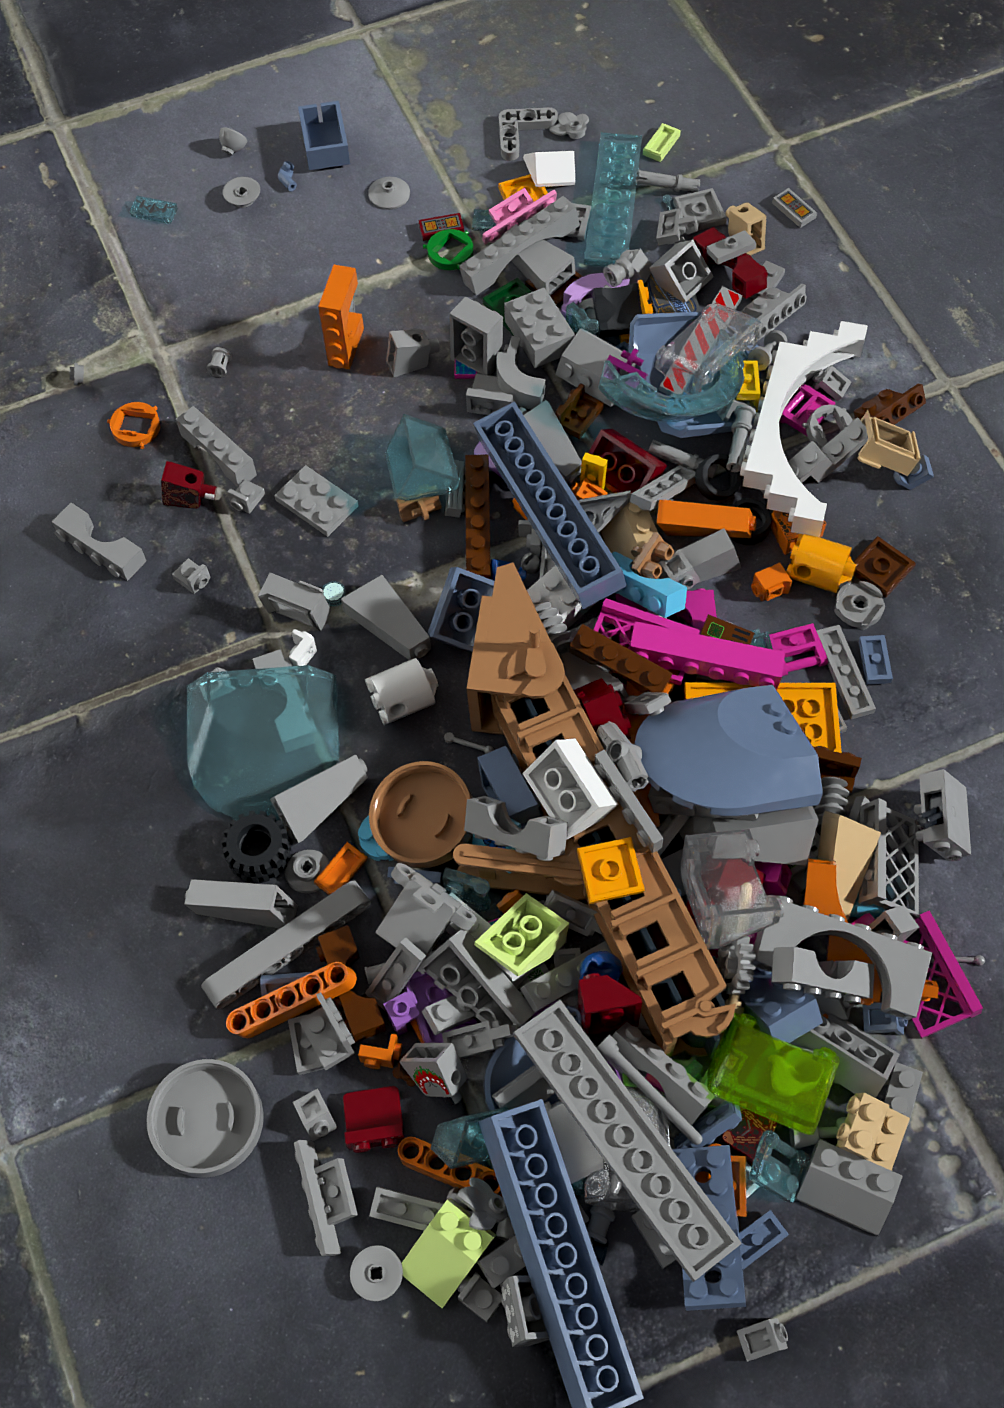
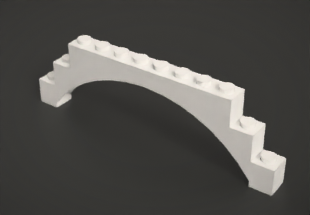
[740,321,868,538]

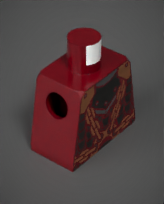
[161,461,217,509]
[719,1103,780,1170]

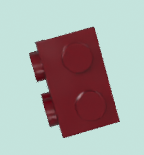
[343,1086,405,1153]

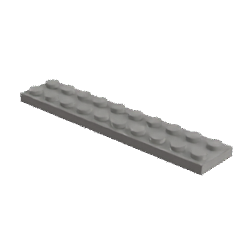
[513,1000,742,1282]

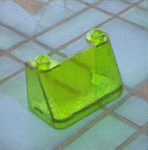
[707,1013,840,1135]

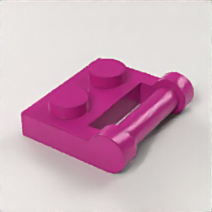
[779,384,836,437]
[766,623,828,677]

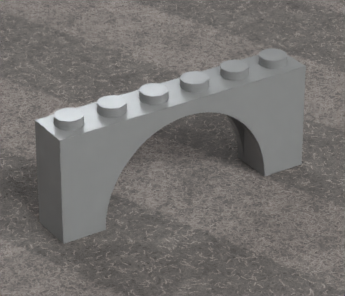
[753,896,932,1020]

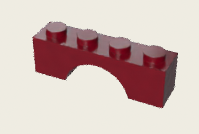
[692,227,768,299]

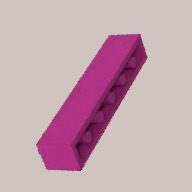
[629,621,785,690]

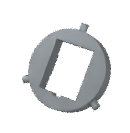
[802,405,853,448]

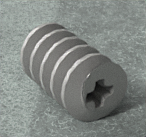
[535,602,573,656]
[814,777,849,833]

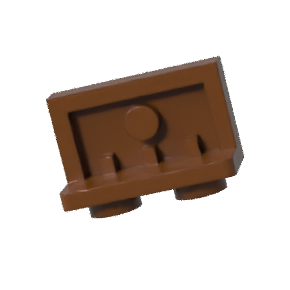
[555,383,604,439]
[813,746,862,793]

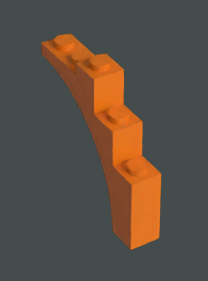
[804,858,939,1005]

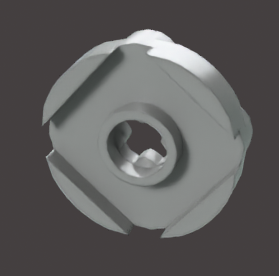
[834,581,885,630]

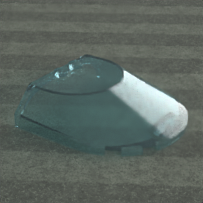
[187,665,340,821]

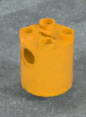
[786,534,857,593]

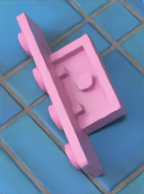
[482,188,557,244]

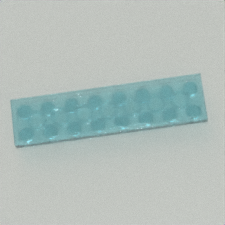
[584,132,642,267]

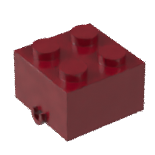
[573,678,632,739]

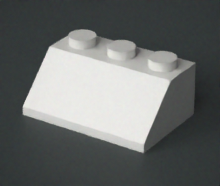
[522,739,618,840]

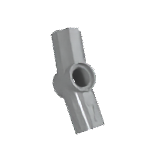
[595,721,649,792]

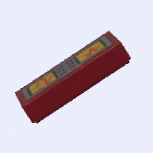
[418,213,464,241]

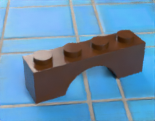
[569,624,673,693]
[316,925,386,1043]

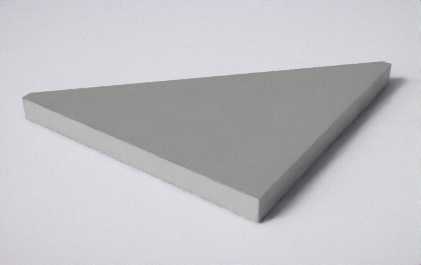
[539,491,632,579]

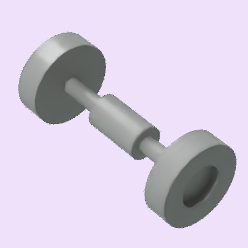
[748,330,787,371]

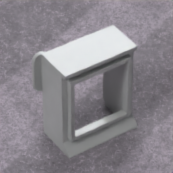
[258,573,331,631]

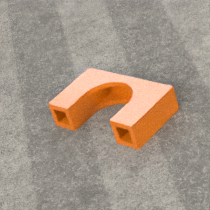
[318,264,364,370]

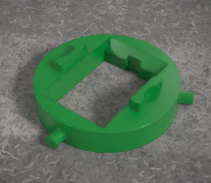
[423,229,474,271]

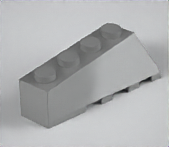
[417,929,534,1040]

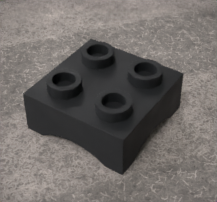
[592,283,642,337]

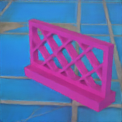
[593,598,700,686]
[903,910,983,1039]

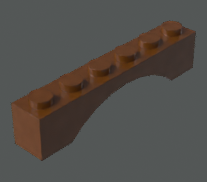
[465,454,491,580]

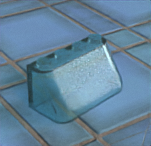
[386,414,460,501]

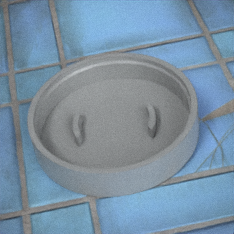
[147,1059,264,1178]

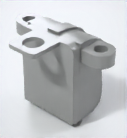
[376,863,476,962]

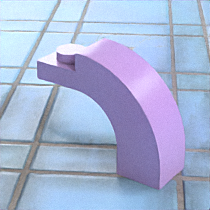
[560,273,630,327]

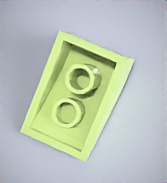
[474,893,569,976]
[401,1198,496,1308]

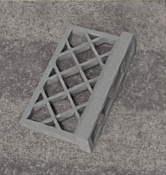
[859,798,919,919]

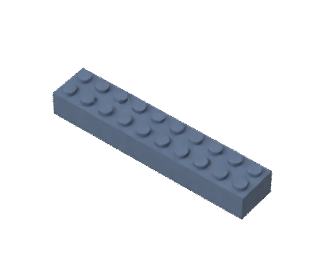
[473,401,626,609]
[479,1099,644,1408]

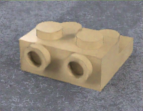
[836,1093,910,1171]

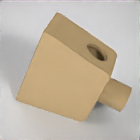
[725,203,766,255]

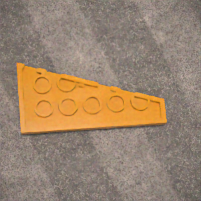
[684,682,842,753]

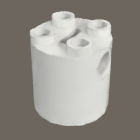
[365,658,438,725]

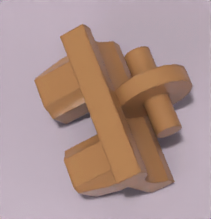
[396,485,442,522]
[631,533,674,579]

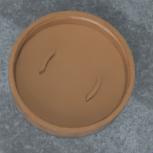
[369,761,473,868]

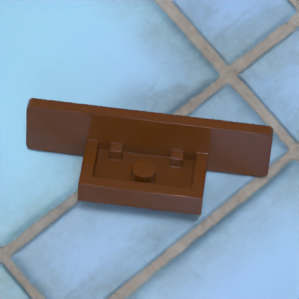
[853,383,926,448]

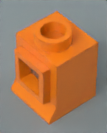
[751,563,792,601]

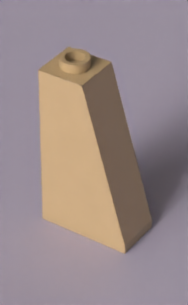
[817,811,881,921]

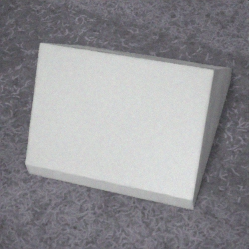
[523,151,575,187]

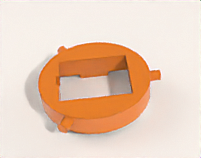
[107,402,160,449]

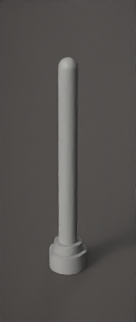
[596,1034,703,1145]

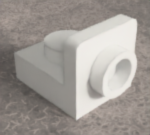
[289,629,317,673]

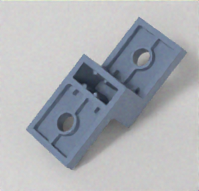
[672,1145,746,1311]

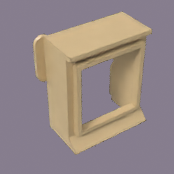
[857,410,921,476]

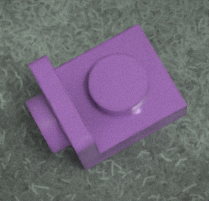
[383,992,420,1036]

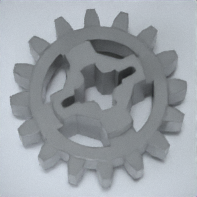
[716,932,756,995]

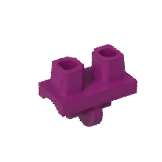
[605,348,648,390]

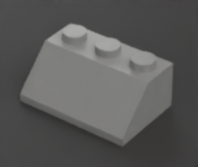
[555,328,636,407]
[795,1139,902,1236]

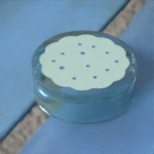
[322,581,346,606]

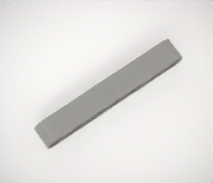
[201,881,371,1009]

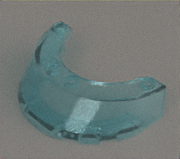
[598,329,744,422]

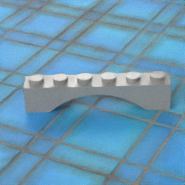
[459,196,580,296]

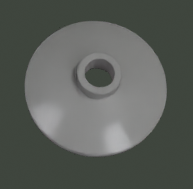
[368,177,410,210]

